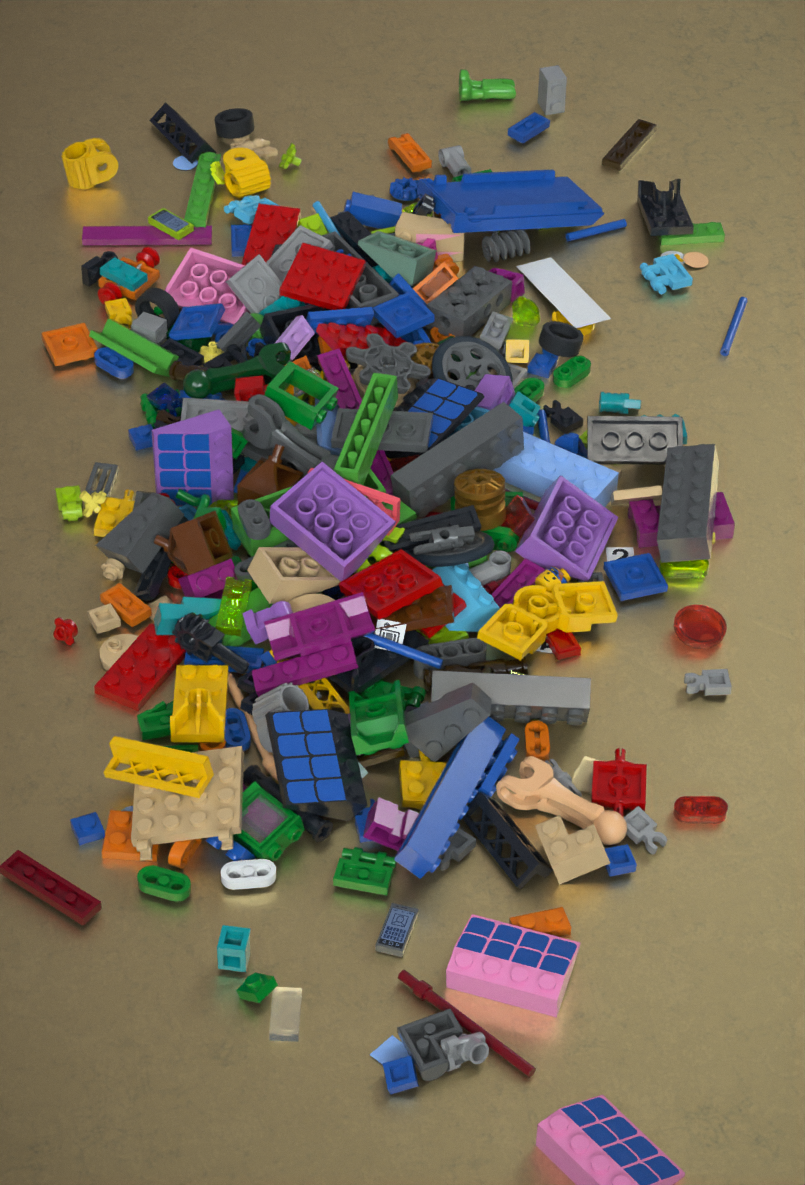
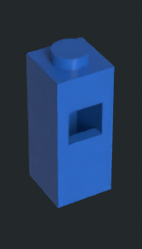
[344,192,402,229]

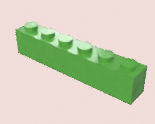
[334,373,398,485]

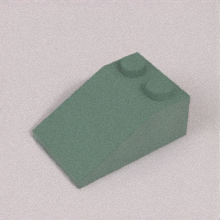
[358,231,436,286]

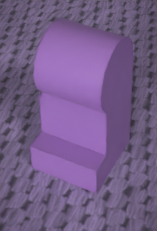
[242,601,293,645]

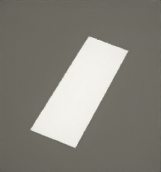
[516,257,611,328]

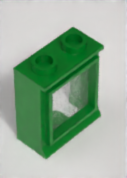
[233,781,305,862]

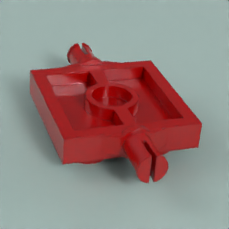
[591,748,647,817]

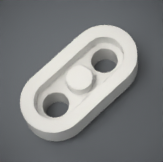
[221,859,276,890]

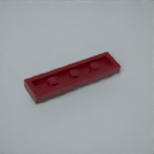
[0,850,102,926]

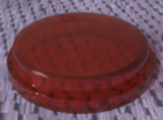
[673,605,727,649]

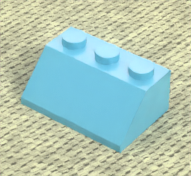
[432,564,500,632]

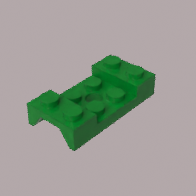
[349,680,409,755]

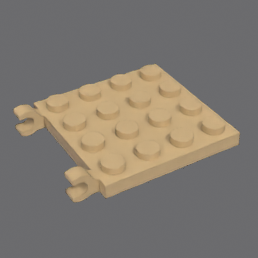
[131,746,244,861]

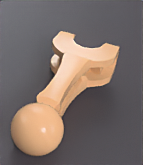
[496,756,627,845]

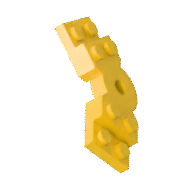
[477,581,618,661]

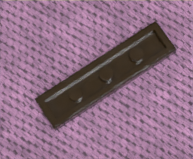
[602,119,657,171]

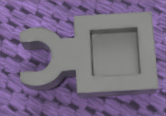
[684,669,732,696]
[624,806,667,855]

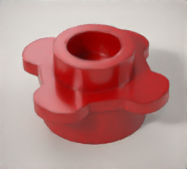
[53,617,78,646]

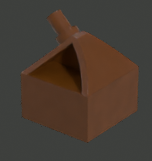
[237,444,304,505]
[154,511,234,575]

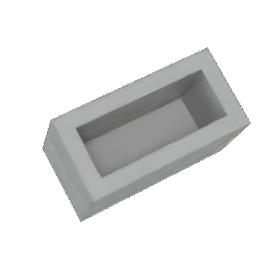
[538,65,567,115]

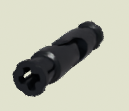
[243,765,333,842]

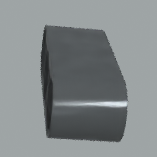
[414,638,487,679]

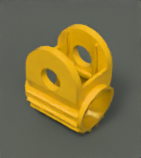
[61,138,118,189]
[223,148,271,198]

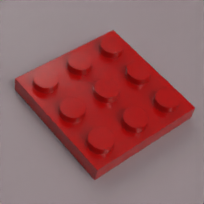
[279,243,366,310]
[339,549,443,620]

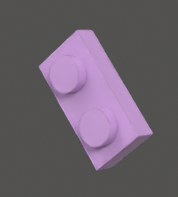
[275,315,315,361]

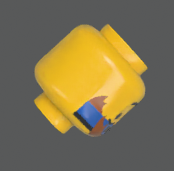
[535,566,571,593]

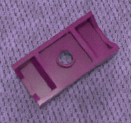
[628,492,735,548]

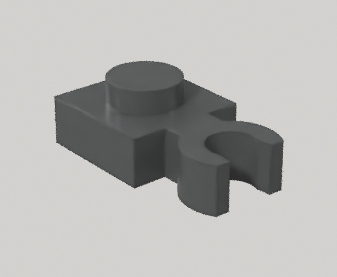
[439,828,476,871]

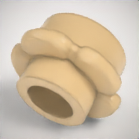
[101,558,125,581]

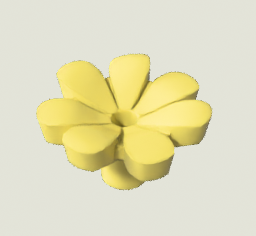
[199,341,224,364]
[79,490,107,517]

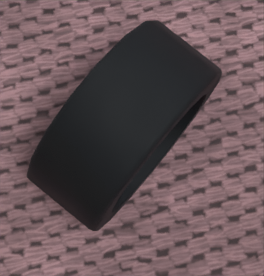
[214,108,255,139]
[135,287,179,330]
[539,321,584,357]

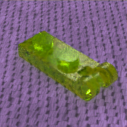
[216,576,252,636]

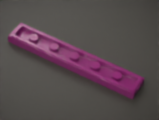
[82,226,212,246]

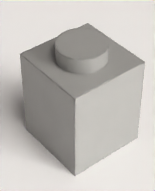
[131,312,167,346]

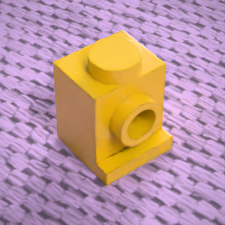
[505,339,529,363]

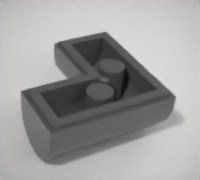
[397,1009,463,1081]

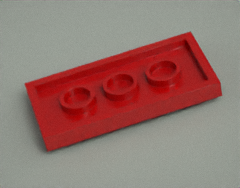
[241,203,301,265]
[316,322,406,356]
[94,623,186,712]

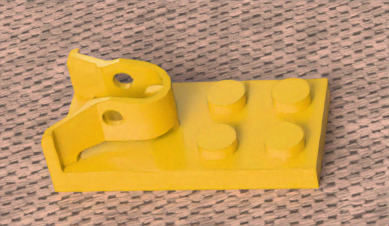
[170,665,229,742]

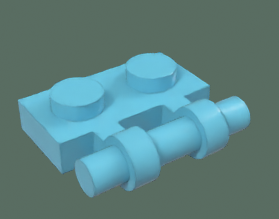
[224,195,280,224]
[640,254,693,294]

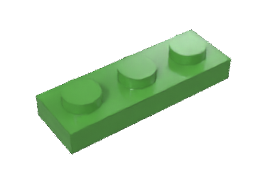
[658,222,725,245]

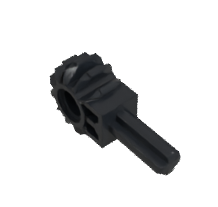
[172,612,250,674]

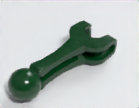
[183,342,296,399]

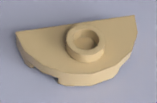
[100,634,138,671]

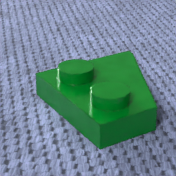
[137,700,174,740]

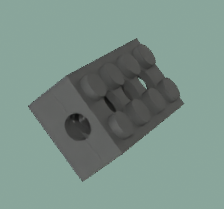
[425,266,512,337]

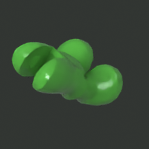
[459,69,516,101]

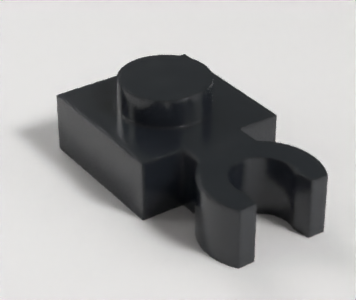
[543,400,583,434]

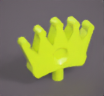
[210,161,225,185]

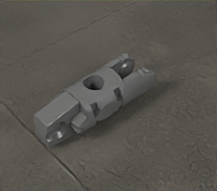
[409,525,475,555]

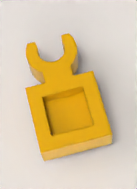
[104,298,132,328]

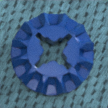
[389,177,419,201]

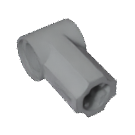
[438,145,471,177]
[469,551,511,587]

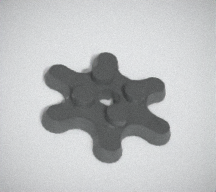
[346,333,431,394]

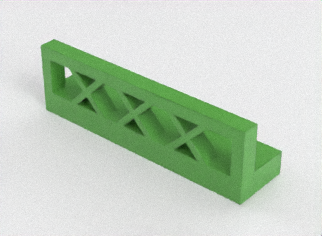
[89,318,179,377]

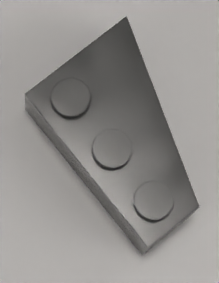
[96,492,184,574]
[404,682,492,762]

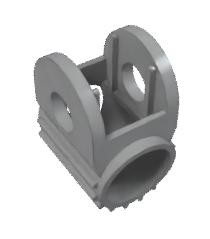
[252,683,309,753]

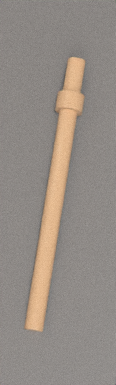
[228,673,278,781]

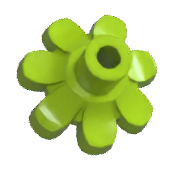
[279,143,302,169]

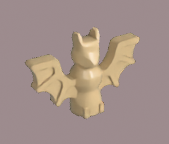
[230,135,278,161]

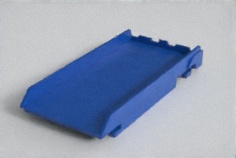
[417,169,604,233]

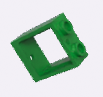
[264,361,339,430]

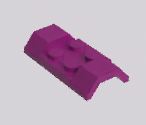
[264,592,375,662]

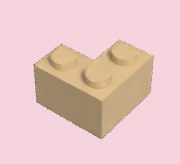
[535,815,610,884]

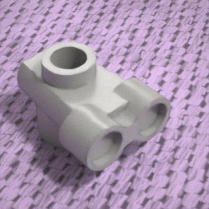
[441,1032,489,1072]

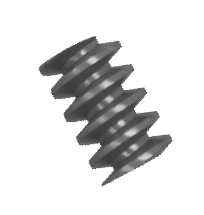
[482,229,531,262]

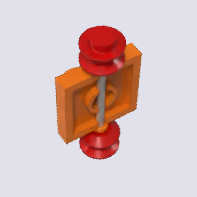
[98,247,160,305]

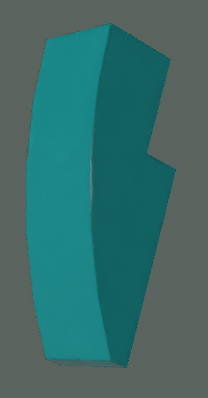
[154,597,233,635]

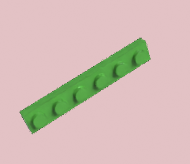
[184,152,221,227]

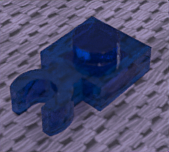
[147,382,183,416]

